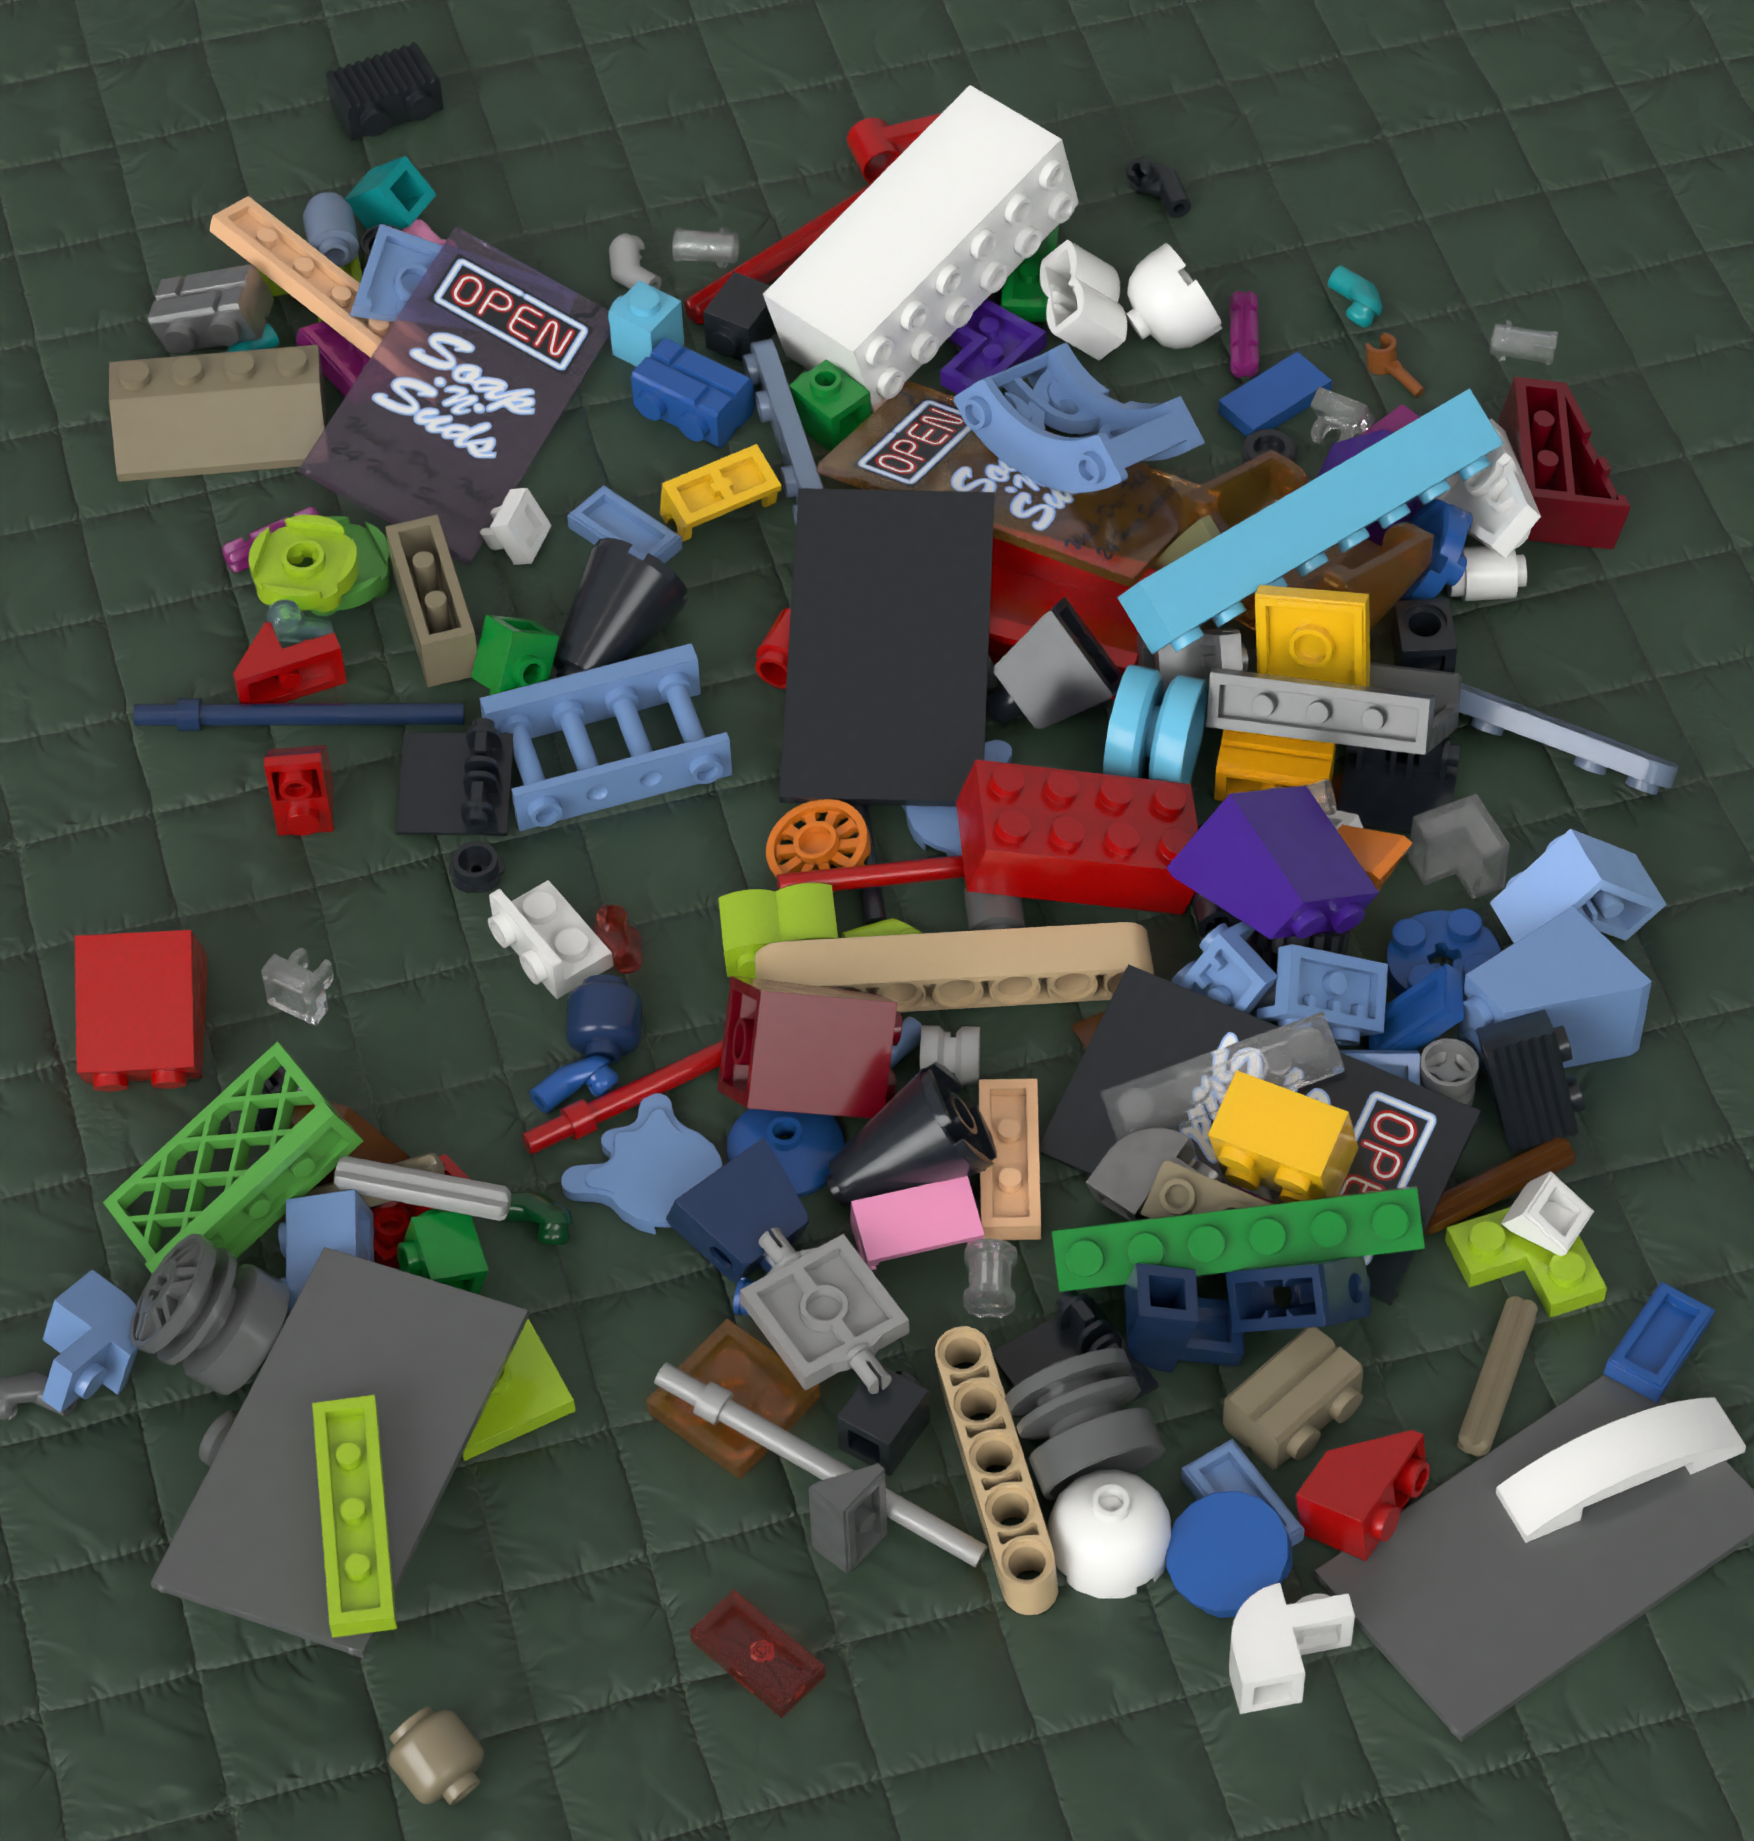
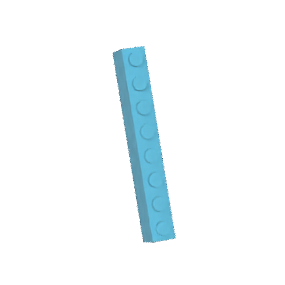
[1117,388,1504,654]

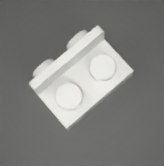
[488,880,613,999]

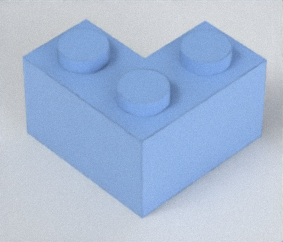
[1490,829,1667,943]

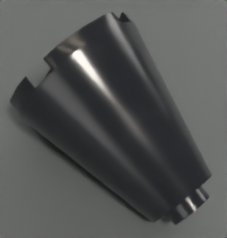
[553,537,688,678]
[826,1062,997,1206]

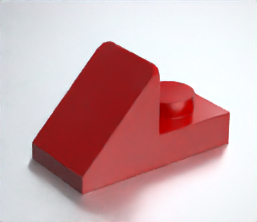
[233,620,347,704]

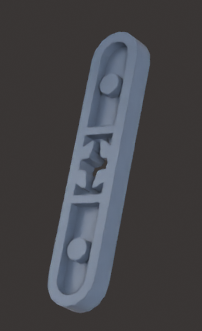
[743,339,824,525]
[1459,682,1679,795]

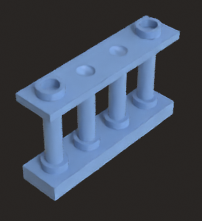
[479,643,732,831]

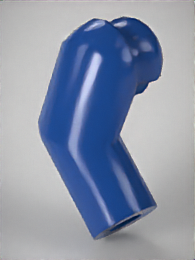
[529,1055,618,1114]

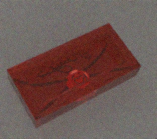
[690,1590,826,1718]

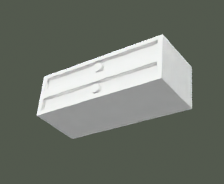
[763,85,1079,413]

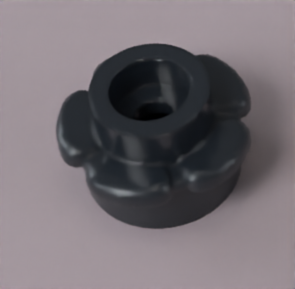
[449,841,505,893]

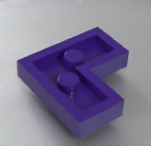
[940,299,1047,394]

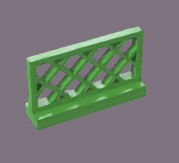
[103,1041,364,1274]

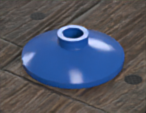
[727,1109,844,1197]

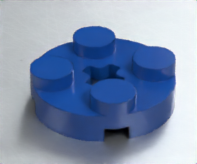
[1388,499,1473,601]
[1385,908,1501,997]

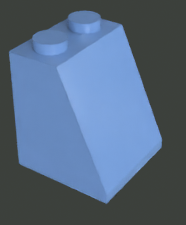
[1457,906,1652,1072]

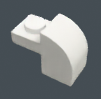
[1229,1583,1355,1714]

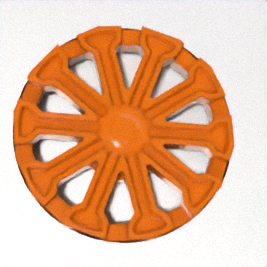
[766,799,871,892]

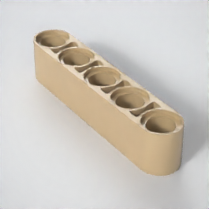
[935,1326,1059,1615]

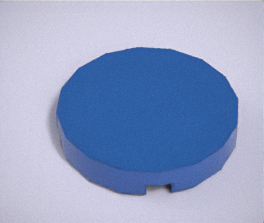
[1166,1491,1292,1618]

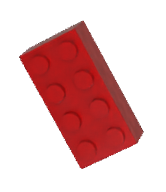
[956,759,1198,915]

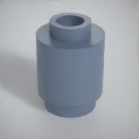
[303,192,359,267]

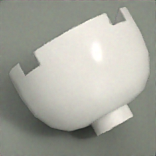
[1126,243,1222,350]
[1048,1469,1171,1599]

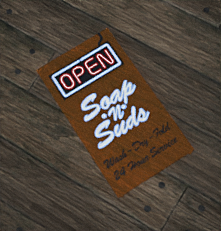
[817,381,1216,588]

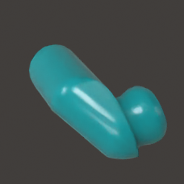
[1328,265,1383,328]

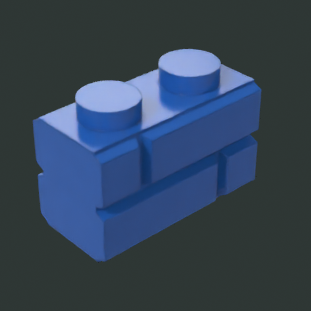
[631,337,755,448]

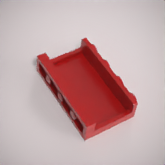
[989,528,1157,701]

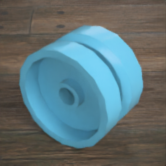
[1103,664,1209,784]

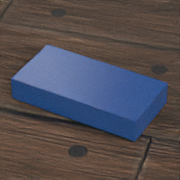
[1218,351,1332,437]
[1368,964,1464,1050]
[1603,1281,1715,1403]

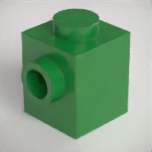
[789,359,872,454]
[471,615,559,696]
[397,1209,489,1295]

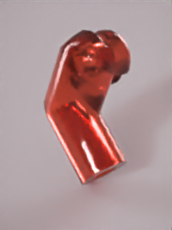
[593,905,643,974]

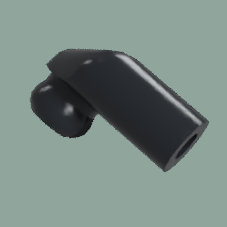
[1126,157,1191,218]

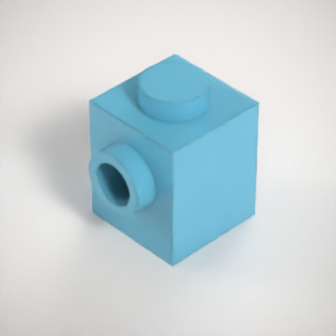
[608,280,684,367]

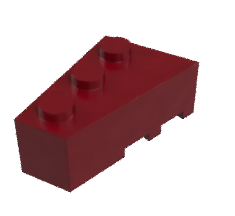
[1499,377,1631,550]

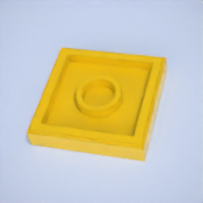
[1255,585,1370,687]

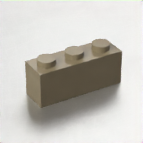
[385,515,477,687]

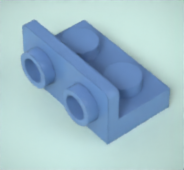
[1171,921,1278,1014]
[1257,944,1388,1046]

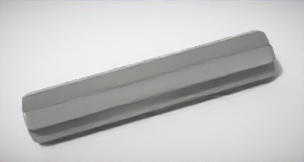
[334,1156,511,1221]

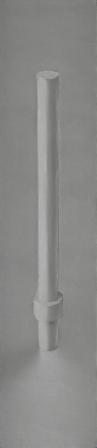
[654,1362,988,1568]

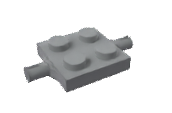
[740,1228,909,1394]

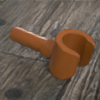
[1365,333,1425,398]

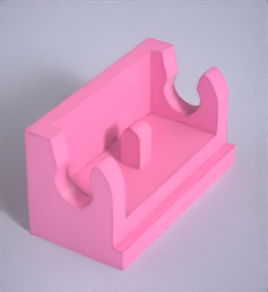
[850,1176,984,1270]

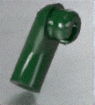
[496,1192,573,1245]

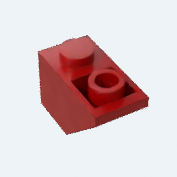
[264,745,334,836]
[1296,1430,1430,1561]

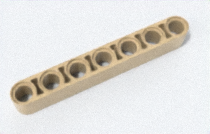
[754,922,1154,1012]

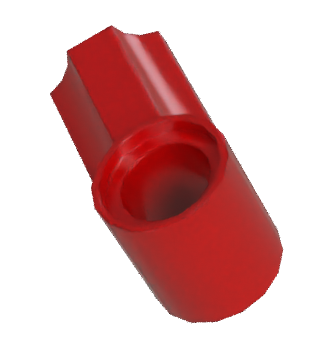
[847,113,942,183]

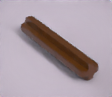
[1425,1137,1576,1235]

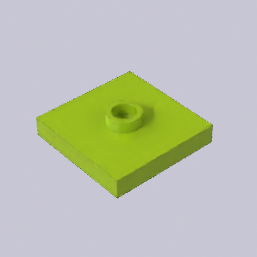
[462,1319,576,1461]

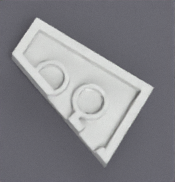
[1435,418,1541,559]

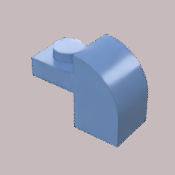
[42,1269,138,1413]

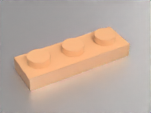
[979,1078,1041,1240]

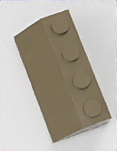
[109,345,328,482]

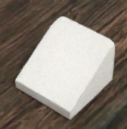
[1501,1172,1594,1256]

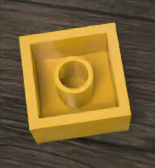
[1208,1070,1358,1202]

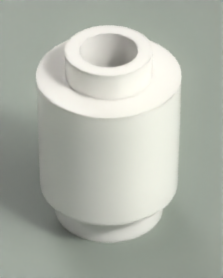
[1446,546,1527,601]

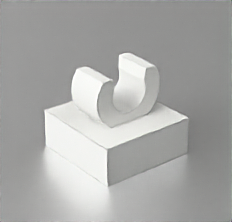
[480,488,552,565]

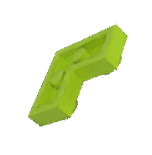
[1445,1207,1607,1318]

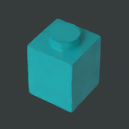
[345,156,437,230]

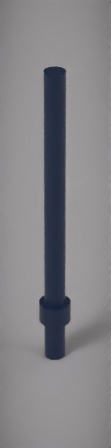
[133,698,465,731]

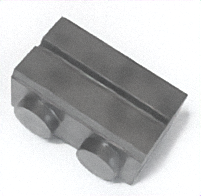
[148,264,274,354]

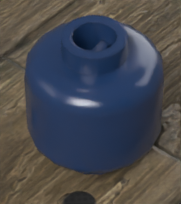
[566,975,642,1065]

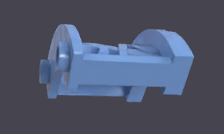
[954,342,1205,493]

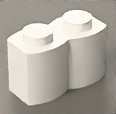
[1040,239,1127,361]

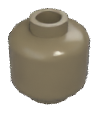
[388,1706,485,1806]

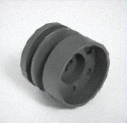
[129,1234,290,1395]
[1005,1348,1166,1500]

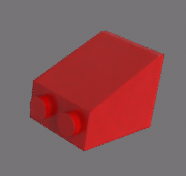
[75,930,208,1092]

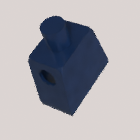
[666,1138,810,1283]
[1225,1256,1371,1333]

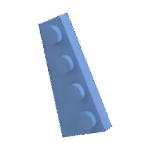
[350,224,576,335]

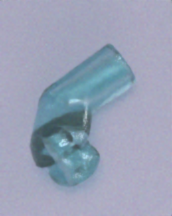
[266,599,333,643]

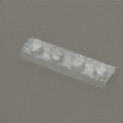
[1100,1011,1345,1141]

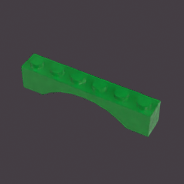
[1052,1186,1425,1292]

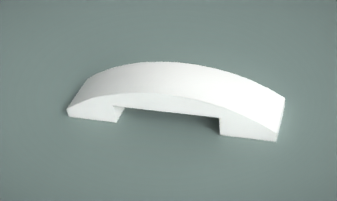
[1496,1397,1746,1543]

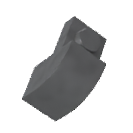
[1137,629,1248,692]
[1086,1128,1225,1221]

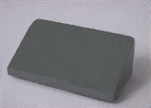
[808,1464,888,1574]

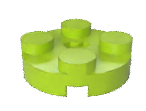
[249,515,359,612]

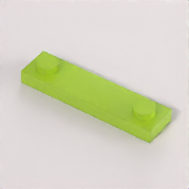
[312,1395,397,1638]

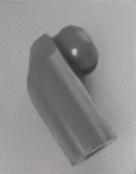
[0,1371,79,1420]

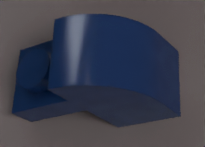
[1124,1263,1244,1373]

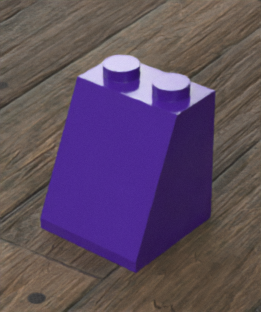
[1166,786,1379,939]

